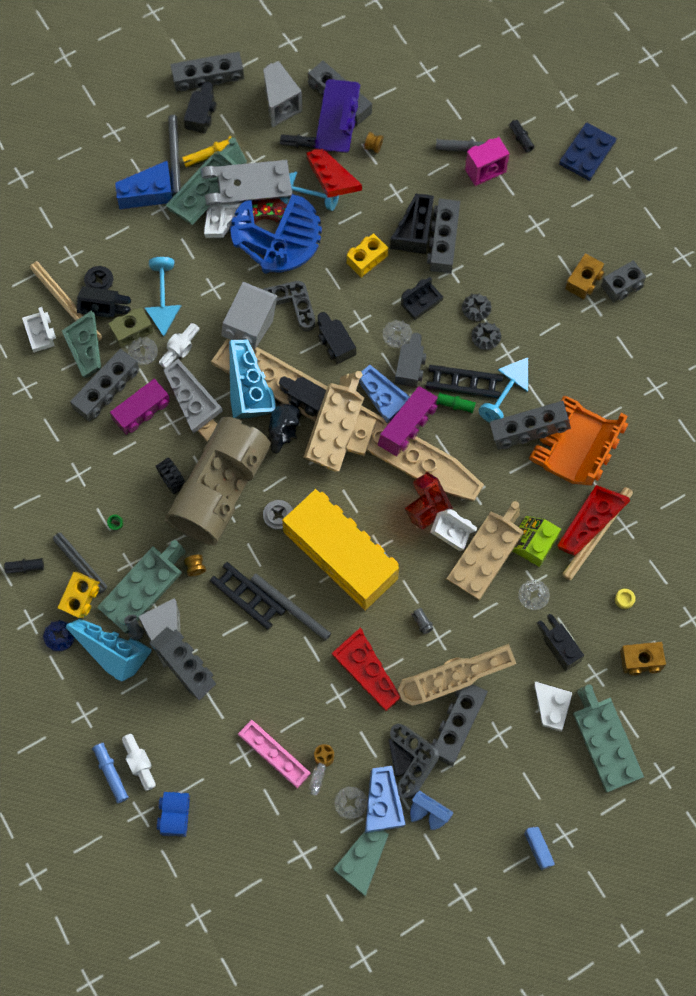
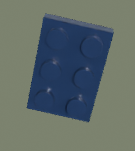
[559,122,617,181]

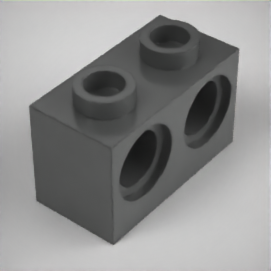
[601,260,646,302]

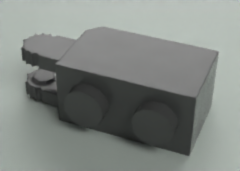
[395,333,427,388]

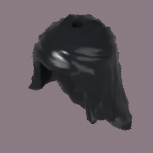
[268,404,301,454]

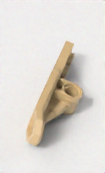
[398,644,516,706]

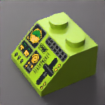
[512,516,561,567]

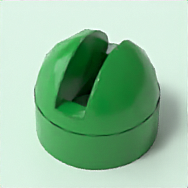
[107,515,124,530]

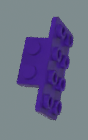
[315,79,360,153]

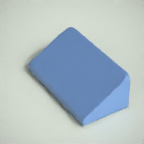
[524,827,555,870]

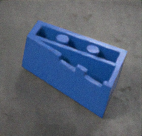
[115,161,172,209]

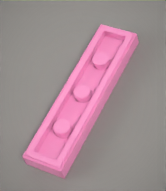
[238,720,311,789]

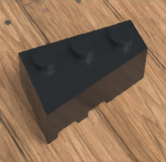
[390,193,434,254]

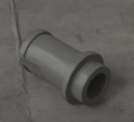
[411,608,434,634]
[124,614,144,640]

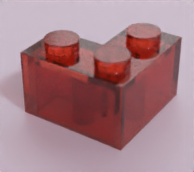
[404,472,453,530]

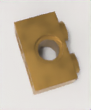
[565,253,605,300]
[620,642,666,676]

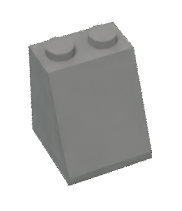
[264,61,302,127]
[221,282,277,349]
[139,598,181,667]

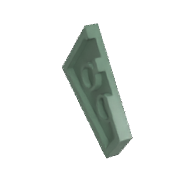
[62,311,101,378]
[333,830,389,896]

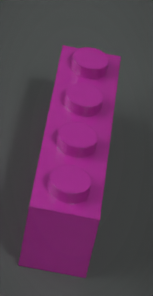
[377,386,438,457]

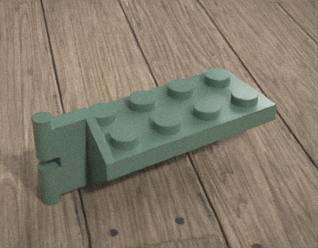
[165,137,247,225]
[98,540,186,634]
[573,685,644,792]

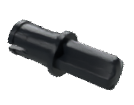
[509,120,535,153]
[280,134,316,149]
[4,558,44,574]

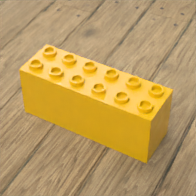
[282,489,399,611]

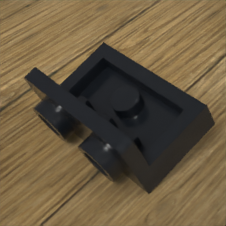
[401,277,443,320]

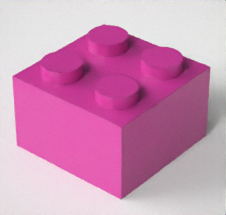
[465,137,509,186]

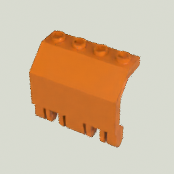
[529,396,628,486]

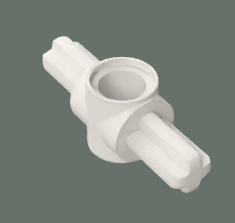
[159,323,199,368]
[122,734,156,791]

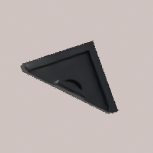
[388,739,422,777]

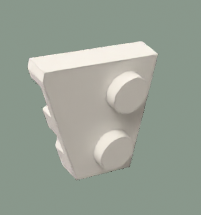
[204,203,242,238]
[534,682,572,732]

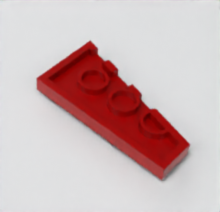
[306,149,362,198]
[557,485,630,556]
[332,627,401,712]

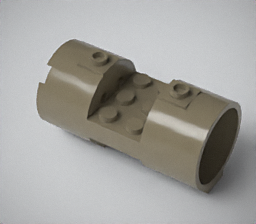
[164,417,271,545]

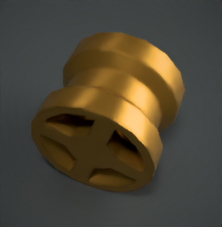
[364,132,384,153]
[184,554,206,576]
[314,744,334,767]

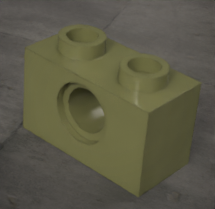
[108,307,153,348]

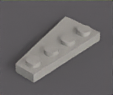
[164,359,223,434]

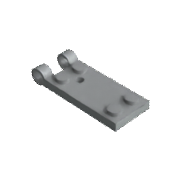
[201,160,292,205]

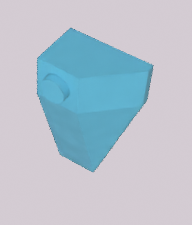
[229,340,276,419]
[66,619,152,681]

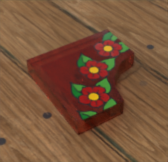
[251,198,287,223]

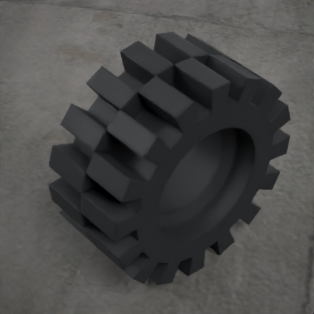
[155,457,186,494]

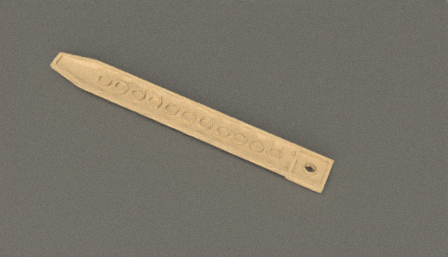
[211,339,484,501]

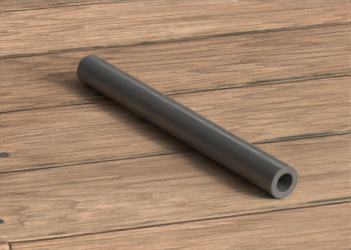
[168,115,181,196]
[250,574,331,641]

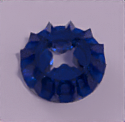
[43,620,75,651]

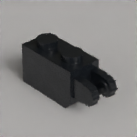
[184,82,217,133]
[77,286,131,318]
[317,312,356,365]
[279,376,326,417]
[536,614,584,672]

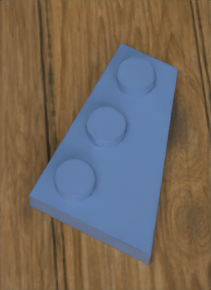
[359,365,410,423]
[365,766,406,833]

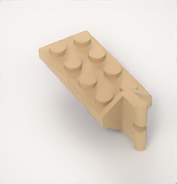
[303,371,364,472]
[447,501,524,601]

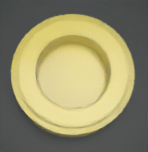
[615,589,635,609]

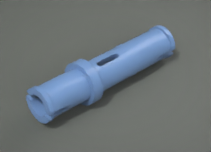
[92,743,129,803]

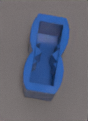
[157,792,190,837]

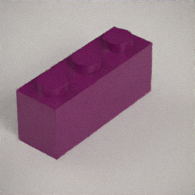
[110,379,170,435]

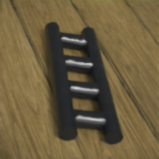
[426,365,503,399]
[210,562,286,630]

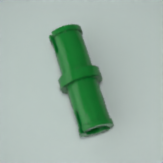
[436,392,476,414]

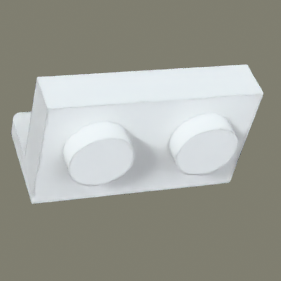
[22,307,56,353]
[430,509,477,551]

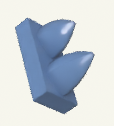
[410,791,454,830]

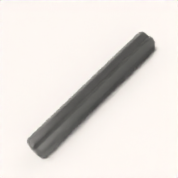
[53,532,107,593]

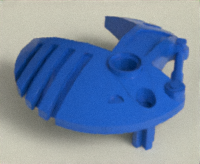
[231,194,322,274]

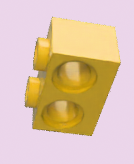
[347,233,388,278]
[58,572,100,618]

